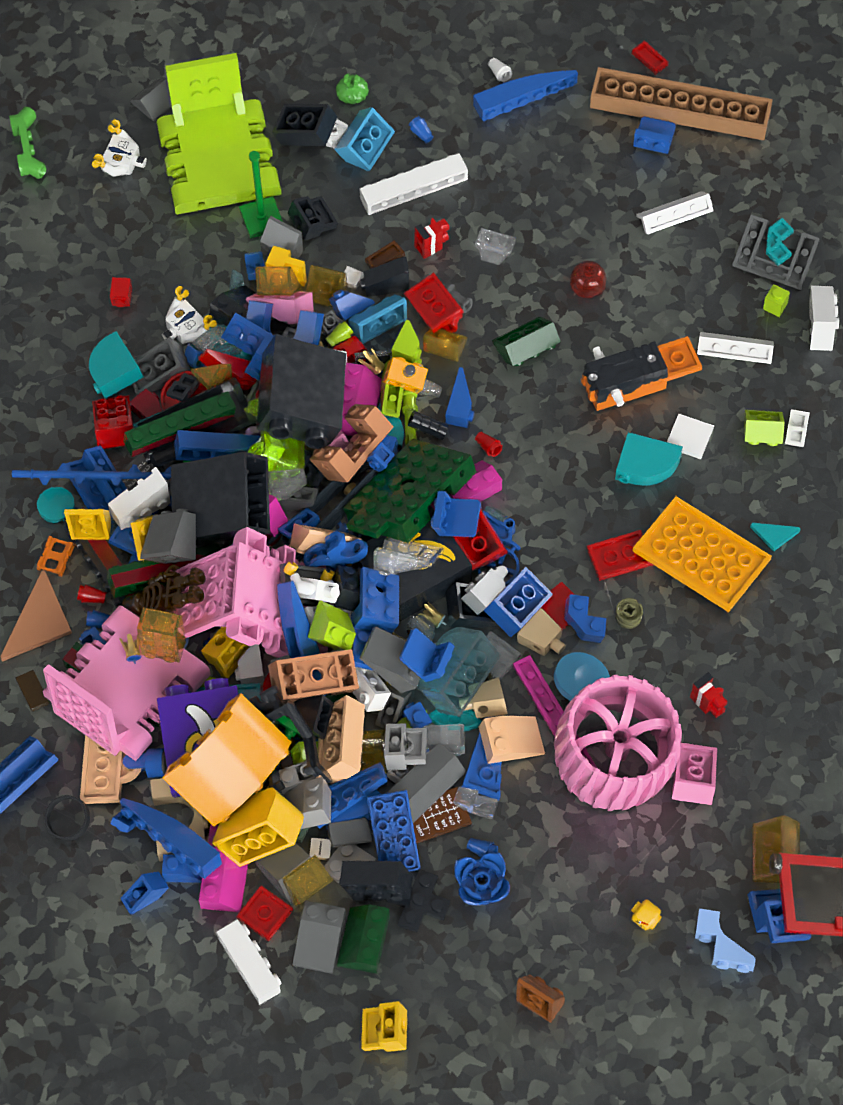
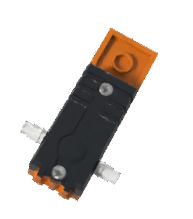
[581,336,702,411]

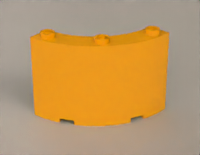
[163,694,291,826]

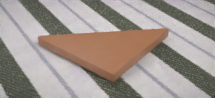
[0,570,72,662]

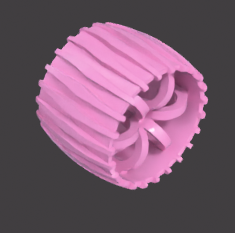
[554,675,682,811]

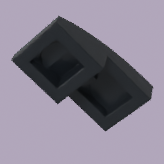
[166,373,201,402]

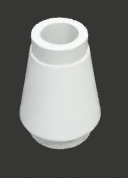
[488,58,512,82]

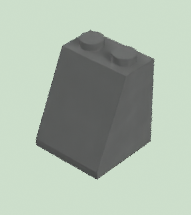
[140,509,196,564]
[255,843,322,906]

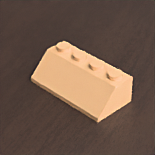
[316,695,365,779]

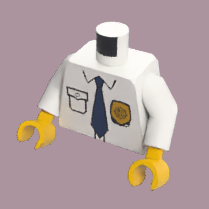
[92,120,147,177]
[162,286,217,344]
[284,561,339,603]

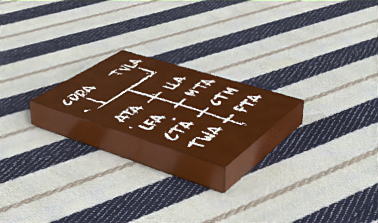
[413,787,472,844]

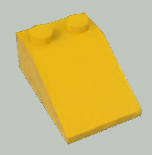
[64,509,111,540]

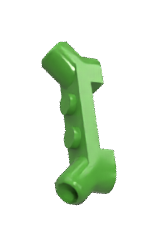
[9,107,46,179]

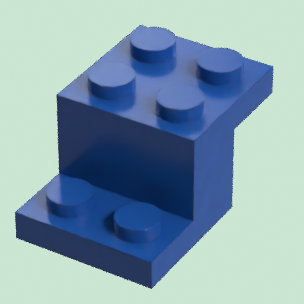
[747,889,811,943]

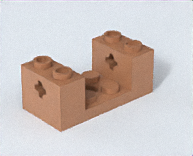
[310,404,394,483]
[268,649,359,703]

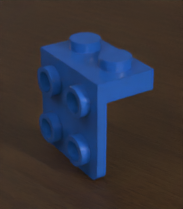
[633,117,676,154]
[431,491,481,537]
[399,628,455,682]

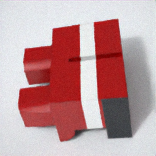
[414,218,449,259]
[690,672,728,718]

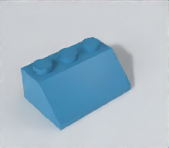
[334,107,395,171]
[348,294,407,344]

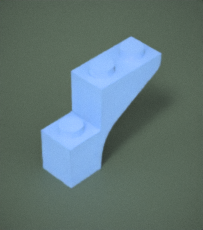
[695,909,755,973]

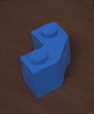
[564,594,607,643]

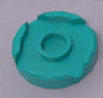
[37,487,75,523]

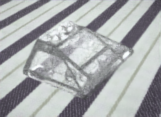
[374,537,444,575]

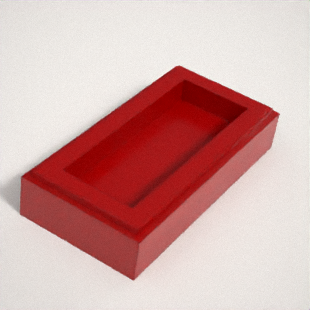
[631,41,668,75]

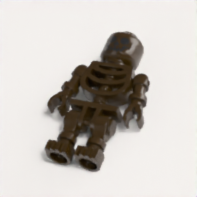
[122,564,206,625]

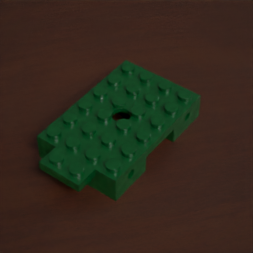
[344,439,476,543]

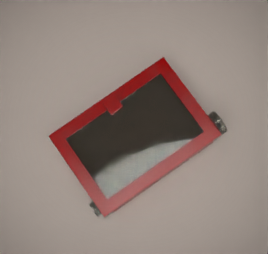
[769,853,843,936]

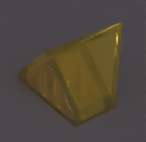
[191,364,232,389]

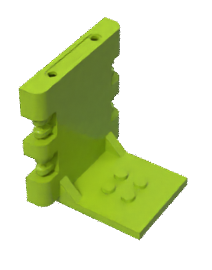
[157,53,282,215]

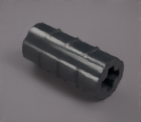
[407,411,448,440]

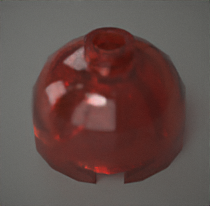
[570,261,607,298]

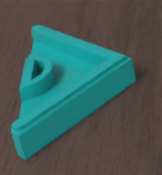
[750,523,801,552]

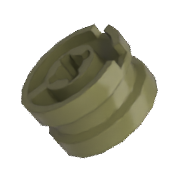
[615,598,643,629]

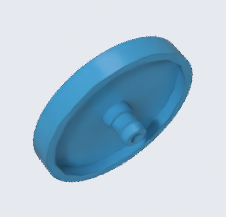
[554,652,610,701]

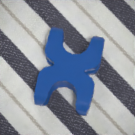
[304,531,368,573]

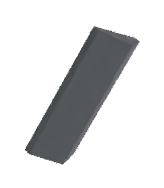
[387,742,467,823]

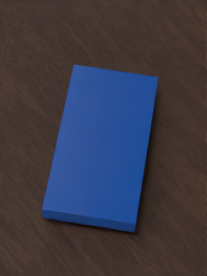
[367,790,421,872]

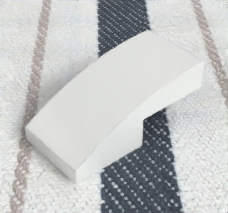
[785,409,810,447]

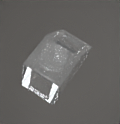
[268,468,307,501]

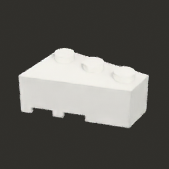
[809,286,839,351]
[108,467,171,530]

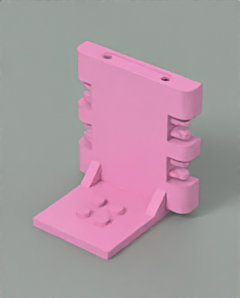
[169,527,331,658]
[43,606,211,761]

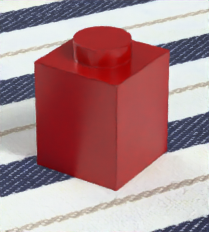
[110,277,132,307]

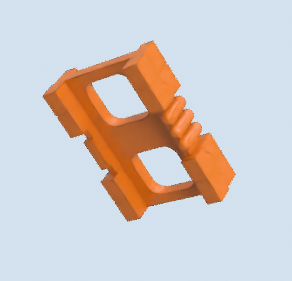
[37,536,75,577]

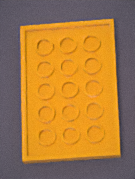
[633,496,772,612]

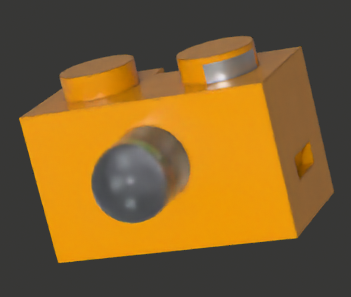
[383,357,428,394]

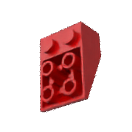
[92,395,134,449]

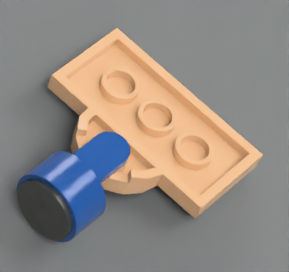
[80,735,167,804]

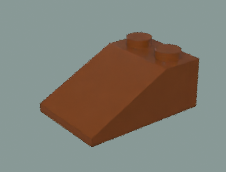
[516,975,565,1023]

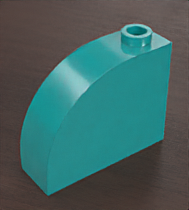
[89,331,144,399]
[615,432,683,486]

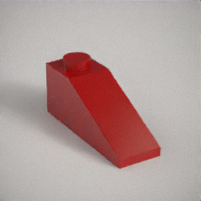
[199,349,257,390]

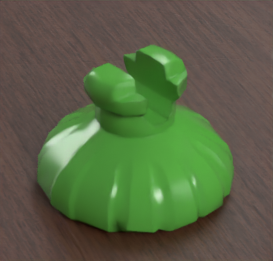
[336,73,369,104]

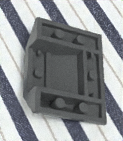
[732,214,820,290]

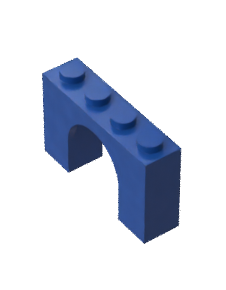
[244,300,324,346]

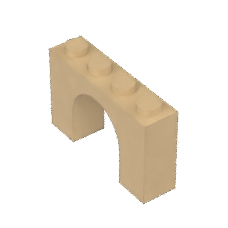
[150,778,209,861]

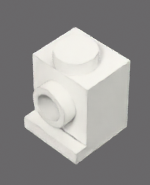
[326,119,348,149]

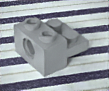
[384,723,427,770]

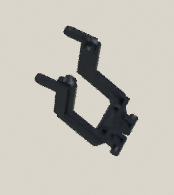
[249,685,332,798]

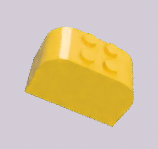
[212,788,304,867]

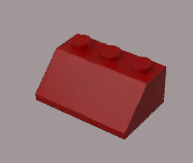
[453,508,508,570]

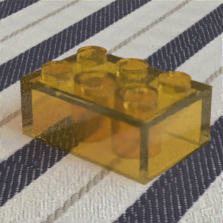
[137,608,186,663]

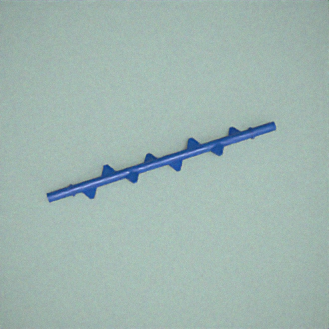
[12,463,171,486]

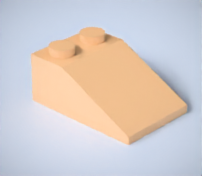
[479,716,545,764]

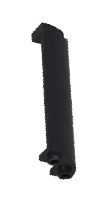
[133,377,257,468]

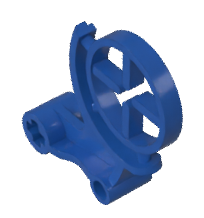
[477,507,521,586]

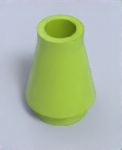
[325,321,353,347]

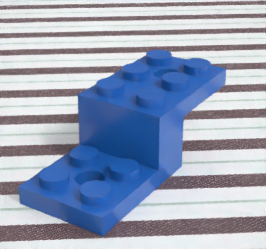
[221,313,274,381]
[351,567,399,671]

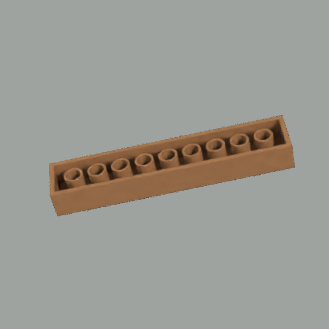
[590,67,773,140]

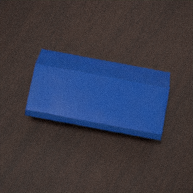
[66,445,127,522]
[0,736,58,814]

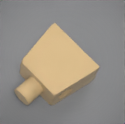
[517,608,566,656]
[460,678,508,718]

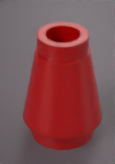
[475,432,503,457]
[77,584,106,603]

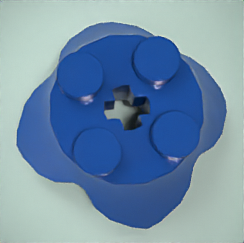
[454,852,510,906]

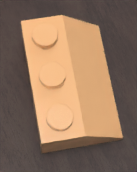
[289,524,362,556]

